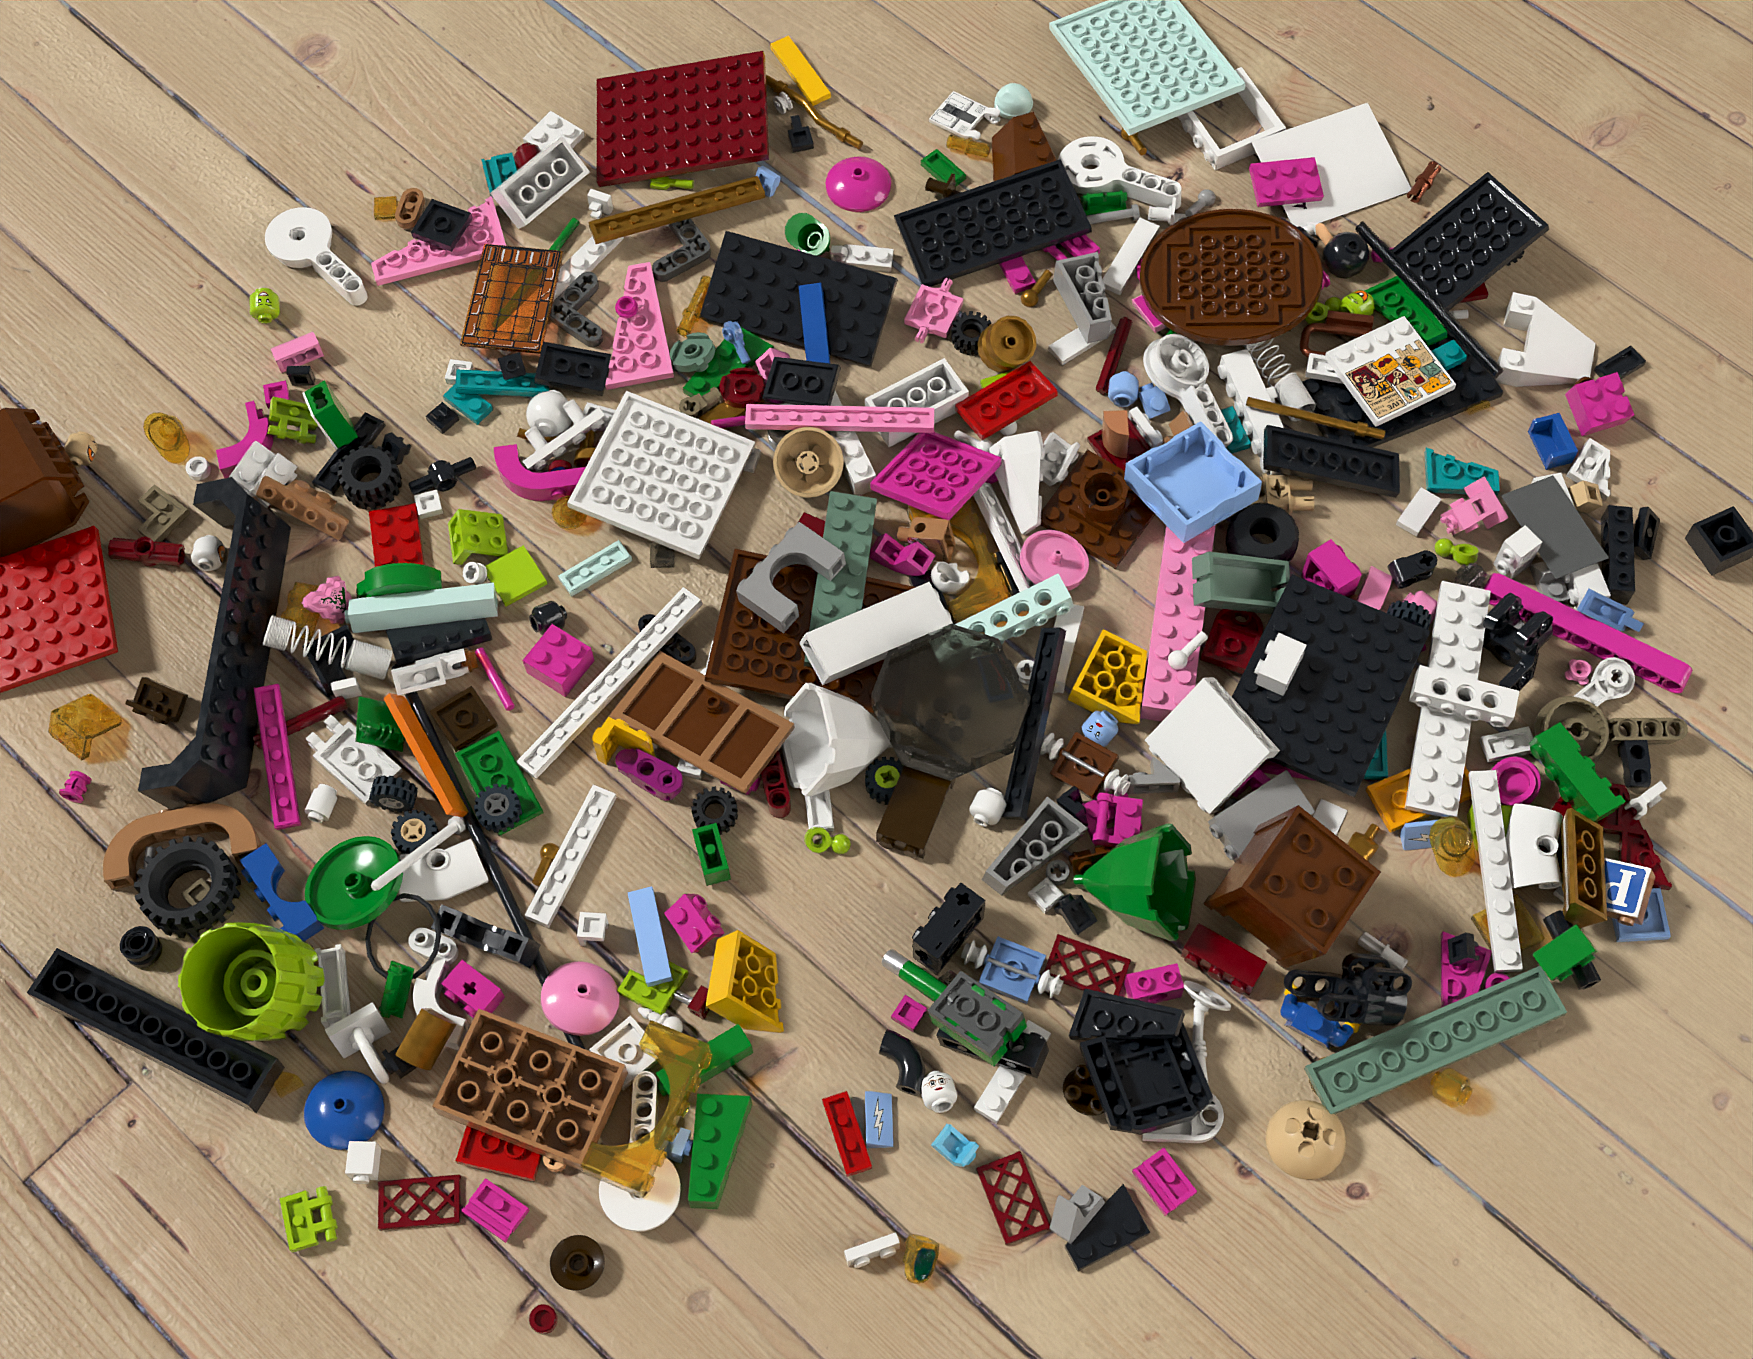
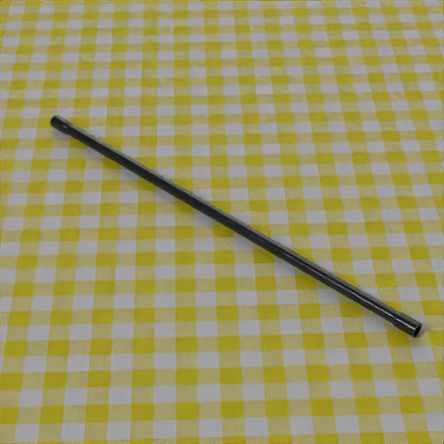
[391,664,585,1049]

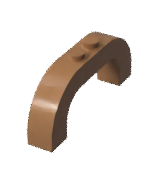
[103,803,262,890]

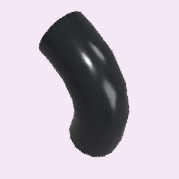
[879,1029,926,1096]

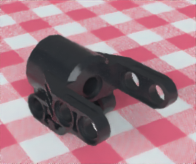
[1482,593,1553,691]
[1284,953,1412,1026]

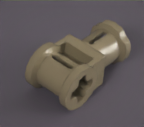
[679,387,724,419]

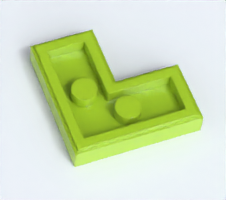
[617,961,689,1015]

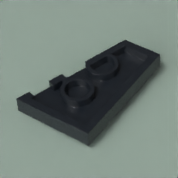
[1064,1184,1150,1272]

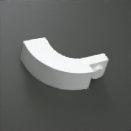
[413,957,470,1050]

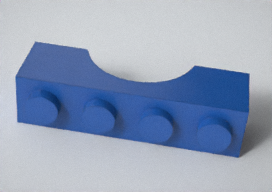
[240,843,324,942]

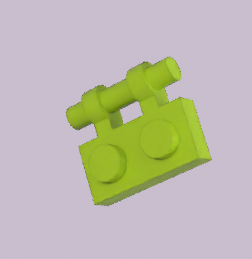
[268,396,318,444]
[279,1186,338,1253]

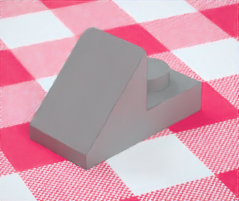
[1529,562,1570,604]
[1127,757,1180,794]
[1050,1185,1105,1244]

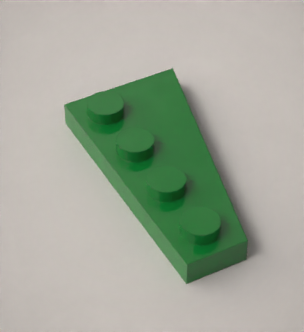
[1365,276,1447,347]
[683,327,774,397]

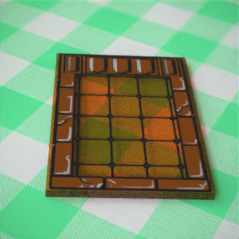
[460,244,564,354]

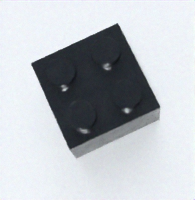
[1685,506,1753,576]

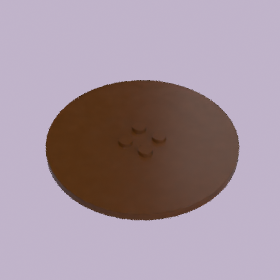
[1140,209,1323,346]

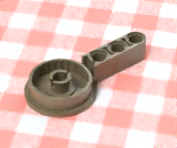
[1533,696,1688,763]

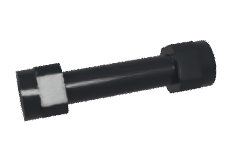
[991,551,1020,598]

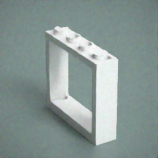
[1177,67,1286,170]

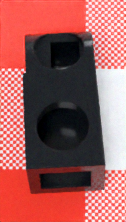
[1617,740,1651,788]

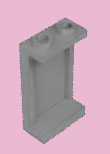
[1208,770,1315,862]

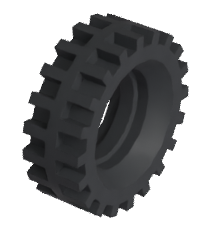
[134,836,241,938]

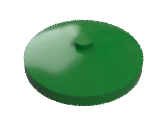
[305,836,403,930]

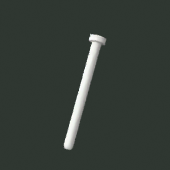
[371,816,465,891]

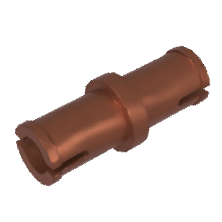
[1407,161,1441,203]

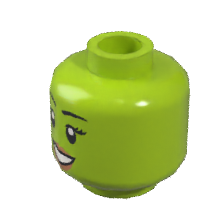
[249,288,280,323]

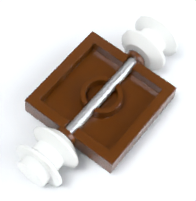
[1040,732,1130,799]

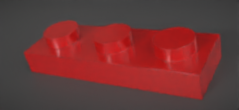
[822,1091,872,1177]

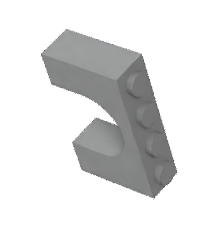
[736,522,846,633]

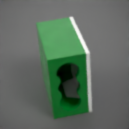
[302,380,358,449]

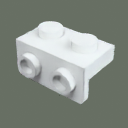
[1040,432,1080,486]

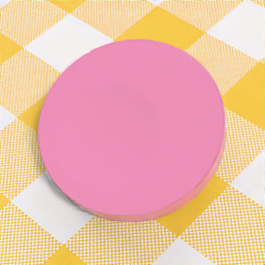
[1019,530,1089,591]

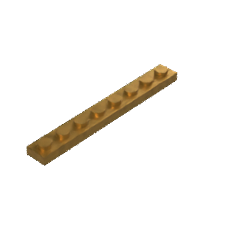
[589,176,765,244]

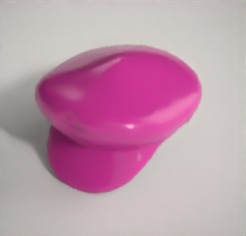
[1491,757,1541,806]

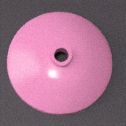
[540,961,619,1036]

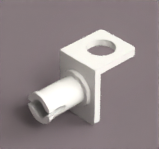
[1148,197,1187,226]

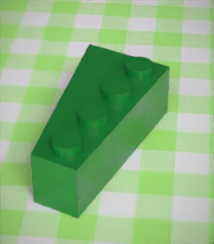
[1529,722,1626,822]

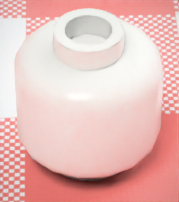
[969,788,1006,827]

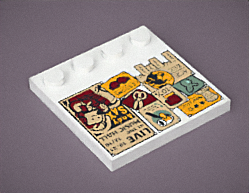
[1325,316,1456,427]

